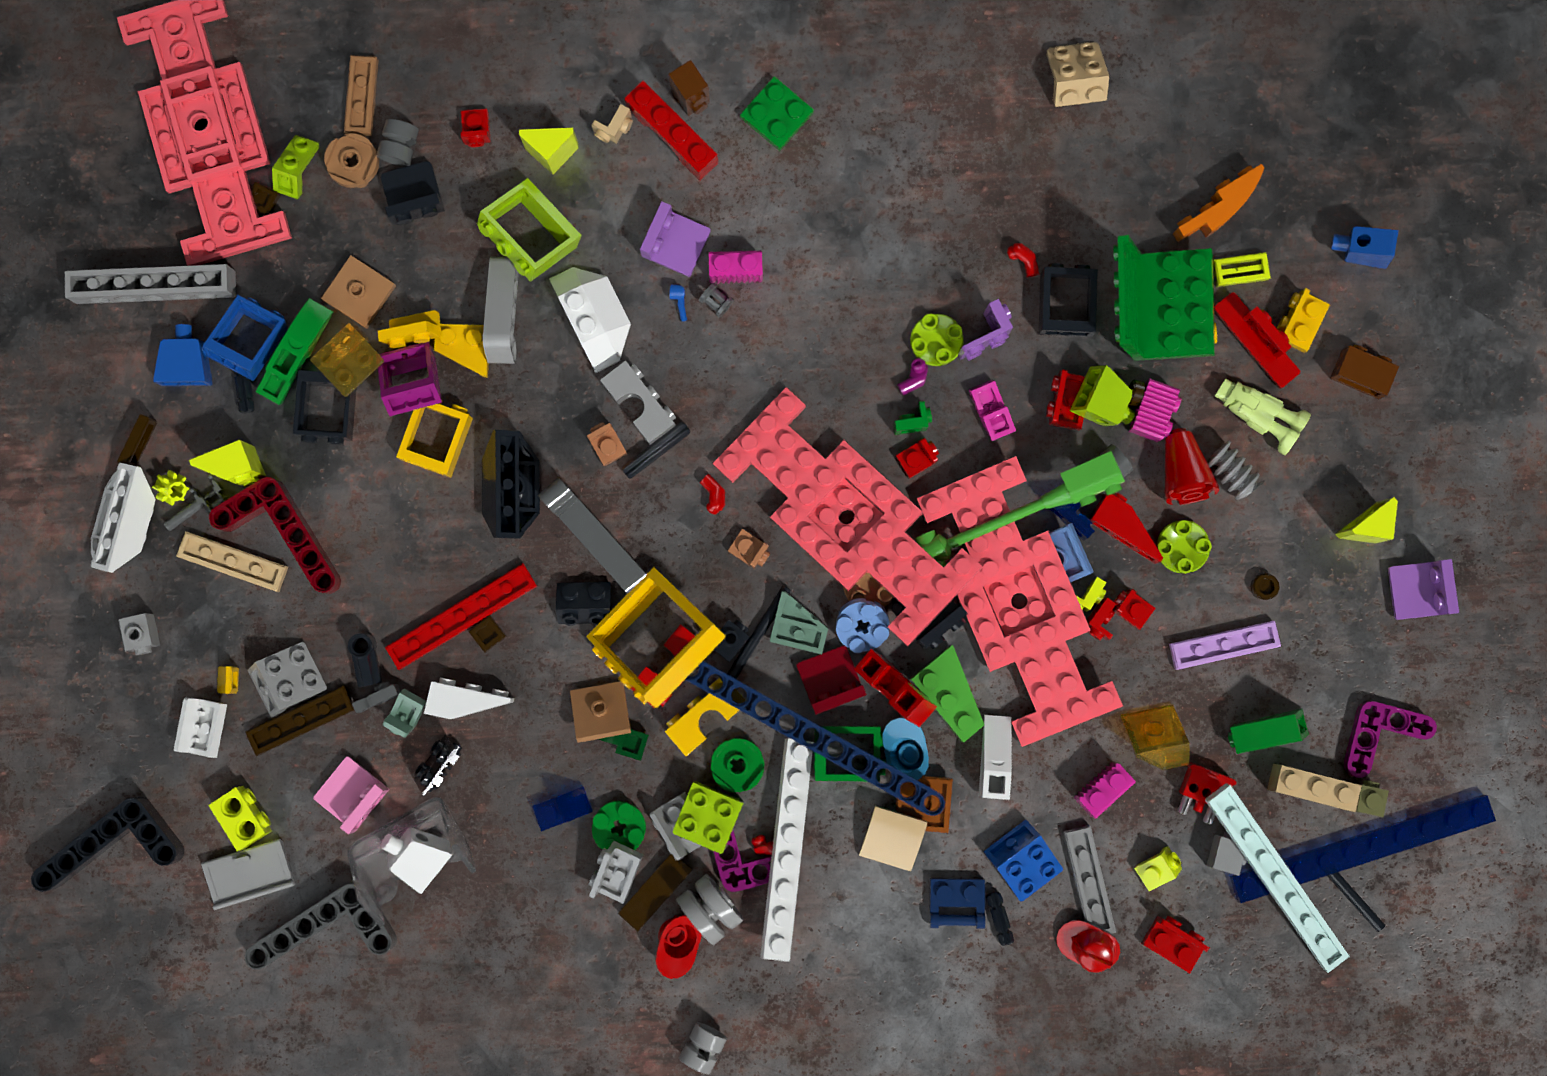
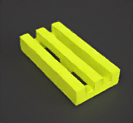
[1213,252,1270,287]

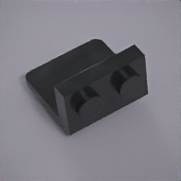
[381,161,445,225]
[891,599,968,649]

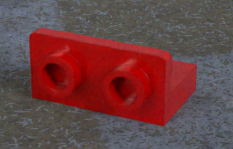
[1141,915,1210,974]

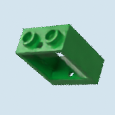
[814,726,885,782]

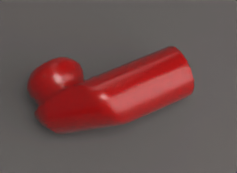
[1007,243,1040,278]
[751,835,773,855]

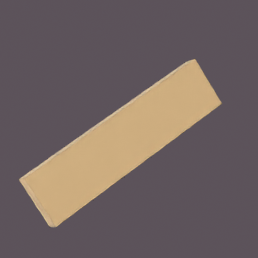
[176,531,288,592]

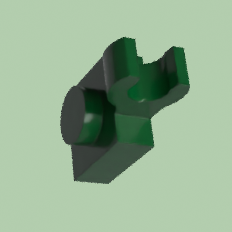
[599,729,649,761]

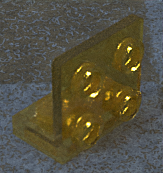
[310,323,384,397]

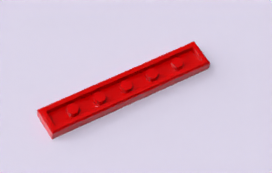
[385,563,538,670]

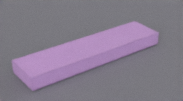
[1169,620,1281,670]

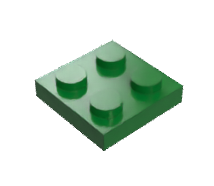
[740,76,814,151]

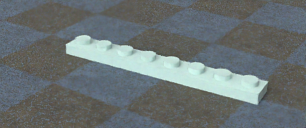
[1205,783,1349,973]

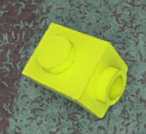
[1076,577,1106,612]
[1134,846,1182,891]

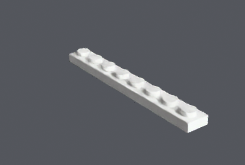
[760,738,814,961]

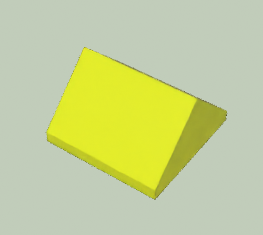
[519,128,578,175]
[1335,497,1398,543]

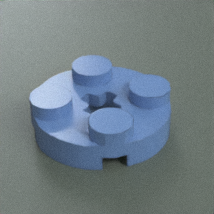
[836,598,890,653]

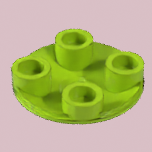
[910,314,963,366]
[1156,520,1212,574]

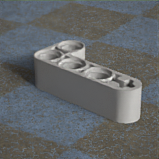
[483,256,519,364]

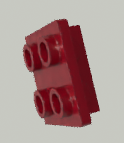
[796,645,867,715]

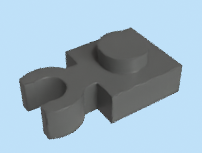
[352,682,401,713]

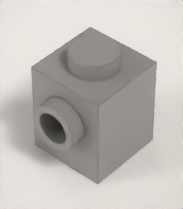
[118,613,160,655]
[1206,832,1247,876]

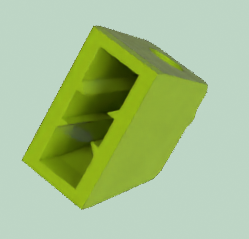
[1070,365,1135,426]

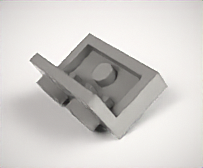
[589,841,644,904]

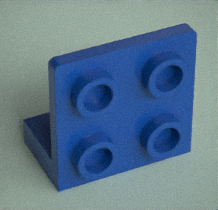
[983,820,1063,902]

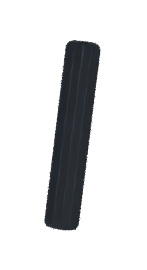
[622,422,690,479]

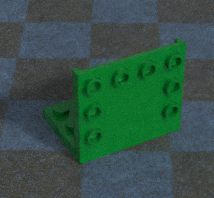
[1113,235,1215,361]

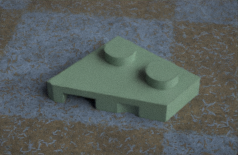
[770,591,828,655]

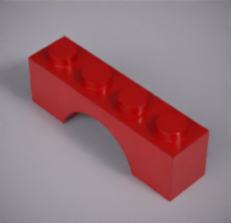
[624,81,718,181]

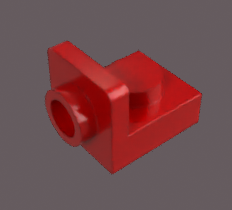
[461,109,491,147]
[895,438,939,479]
[1113,589,1156,630]
[1086,597,1116,641]

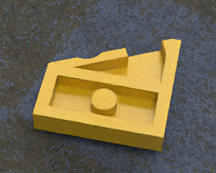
[434,324,488,377]

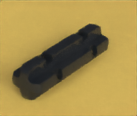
[233,371,255,413]
[986,892,1014,946]

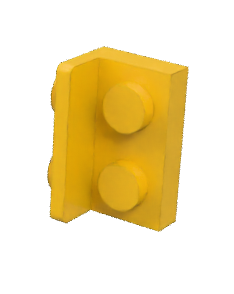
[1277,288,1330,353]

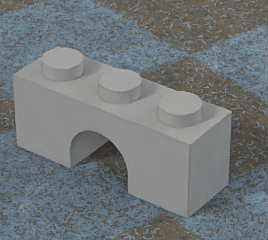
[600,361,676,445]

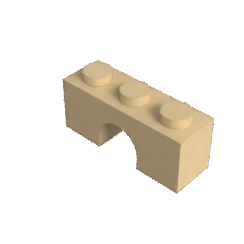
[1267,764,1361,812]

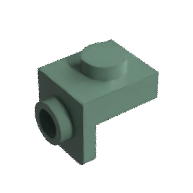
[382,689,427,737]

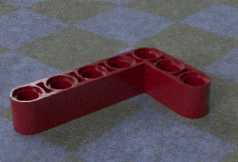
[209,477,341,594]

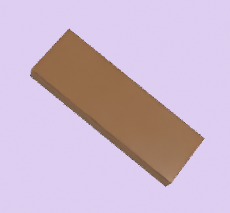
[344,55,378,136]

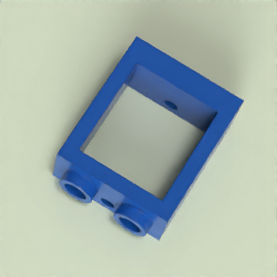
[203,295,288,381]

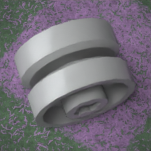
[676,874,744,945]

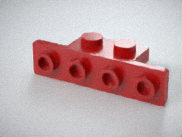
[1214,292,1301,389]

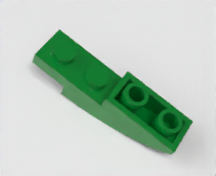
[256,298,334,405]

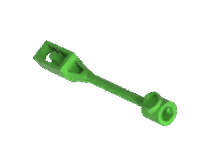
[915,451,1125,568]

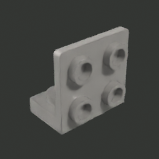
[247,642,327,718]

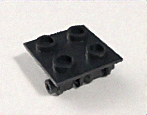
[414,735,462,796]

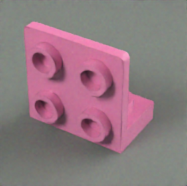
[314,757,390,834]

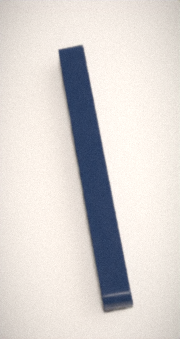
[685,661,945,816]

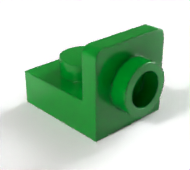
[893,401,932,435]

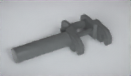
[163,474,228,531]

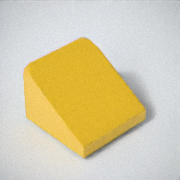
[217,666,239,694]

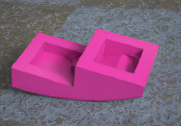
[969,380,1016,441]

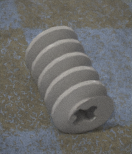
[1208,440,1265,500]

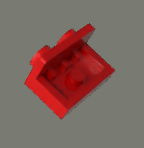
[1046,369,1085,431]

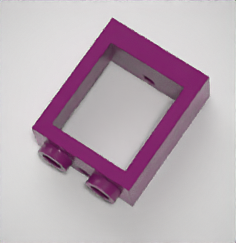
[376,342,442,417]

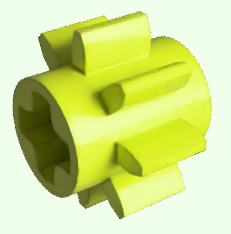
[152,470,189,506]

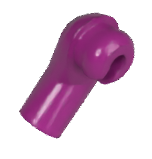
[897,358,928,396]

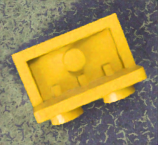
[378,310,442,348]

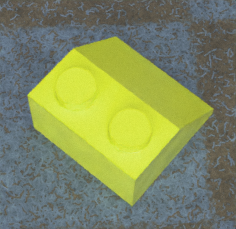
[189,440,266,488]

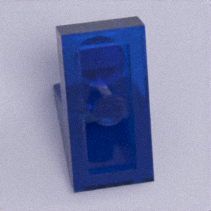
[1049,502,1095,541]
[532,786,593,832]

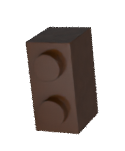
[668,60,710,116]
[1330,345,1399,399]

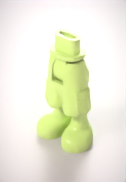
[1215,379,1311,455]

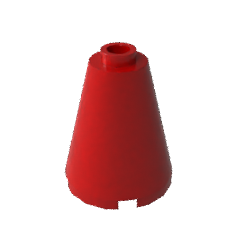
[1165,428,1220,505]

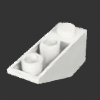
[424,677,514,719]
[979,715,1012,800]

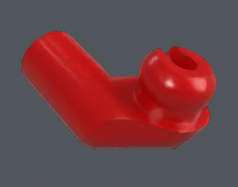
[700,474,725,515]

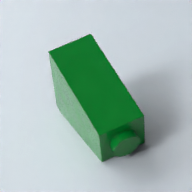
[1228,708,1309,754]

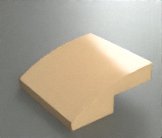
[859,805,928,871]

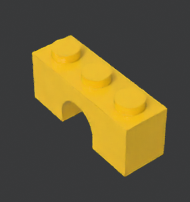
[665,678,746,756]

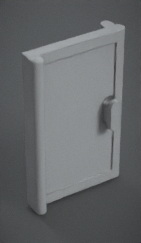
[201,839,295,910]

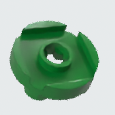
[711,738,764,792]
[592,801,646,850]

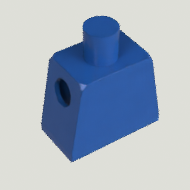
[1331,226,1399,269]
[153,324,212,386]

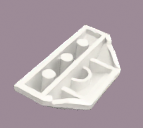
[549,267,631,373]
[91,463,156,573]

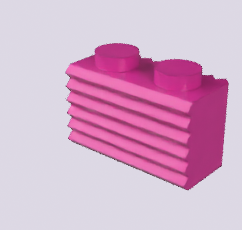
[709,250,763,284]
[1128,379,1182,442]
[1074,762,1135,819]

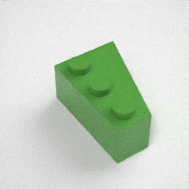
[909,645,984,743]

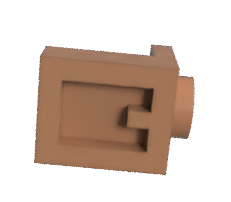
[587,422,627,467]
[728,529,770,569]

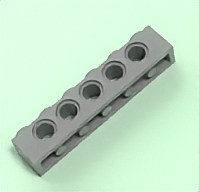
[65,264,236,304]

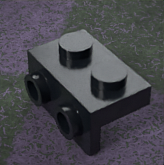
[555,582,611,626]

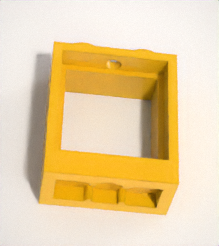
[396,401,473,478]

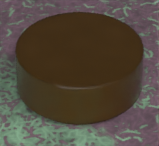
[1129,379,1145,407]
[1250,573,1280,600]

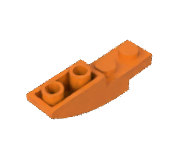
[1173,164,1264,242]

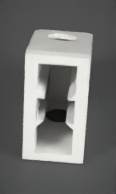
[381,828,452,894]

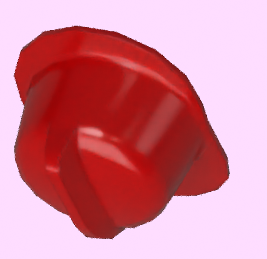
[655,915,702,979]
[1056,920,1120,973]

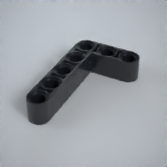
[31,797,185,892]

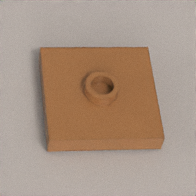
[321,255,396,329]
[570,681,631,743]

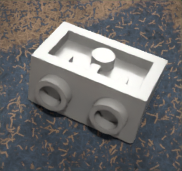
[650,792,701,860]

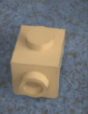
[592,104,633,144]

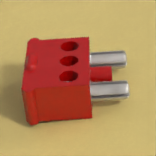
[1178,762,1237,824]

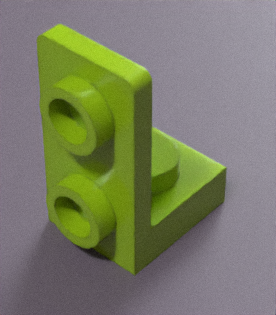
[272,135,319,199]

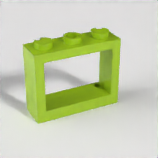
[477,178,582,282]

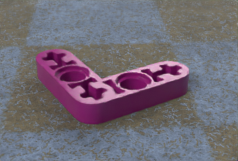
[1344,701,1437,778]
[714,829,772,892]

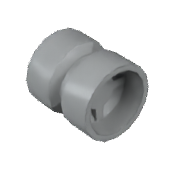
[679,1022,727,1074]

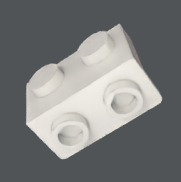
[174,697,227,758]

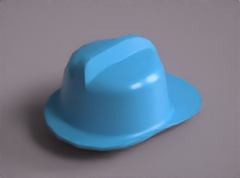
[883,718,929,780]

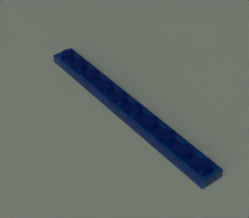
[1229,795,1496,903]

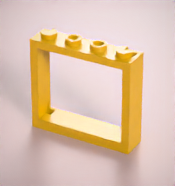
[586,567,726,708]

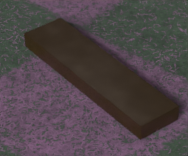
[245,685,355,756]

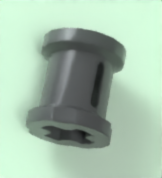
[699,283,734,318]

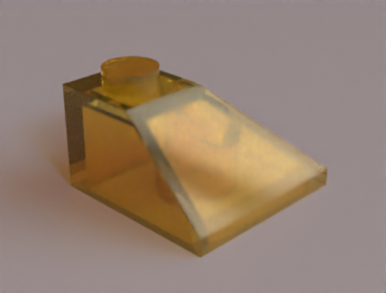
[1121,704,1190,770]

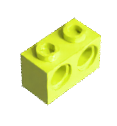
[208,786,272,851]

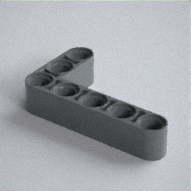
[538,477,647,594]
[245,881,397,970]

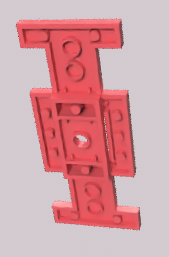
[117,0,292,266]
[713,387,982,647]
[917,456,1123,747]

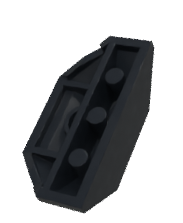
[482,429,540,539]

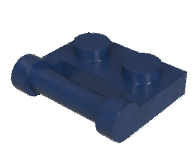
[930,878,985,929]

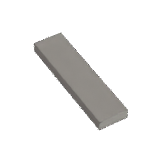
[1063,825,1116,934]

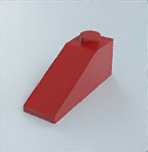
[1088,492,1163,564]

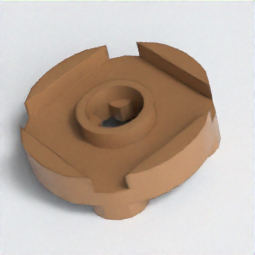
[324,133,379,188]

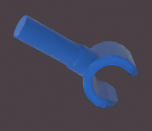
[670,285,687,322]

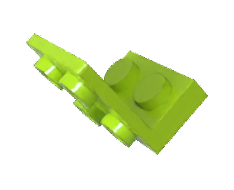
[673,781,744,854]

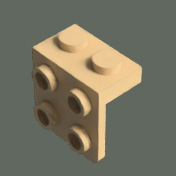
[1047,42,1109,107]

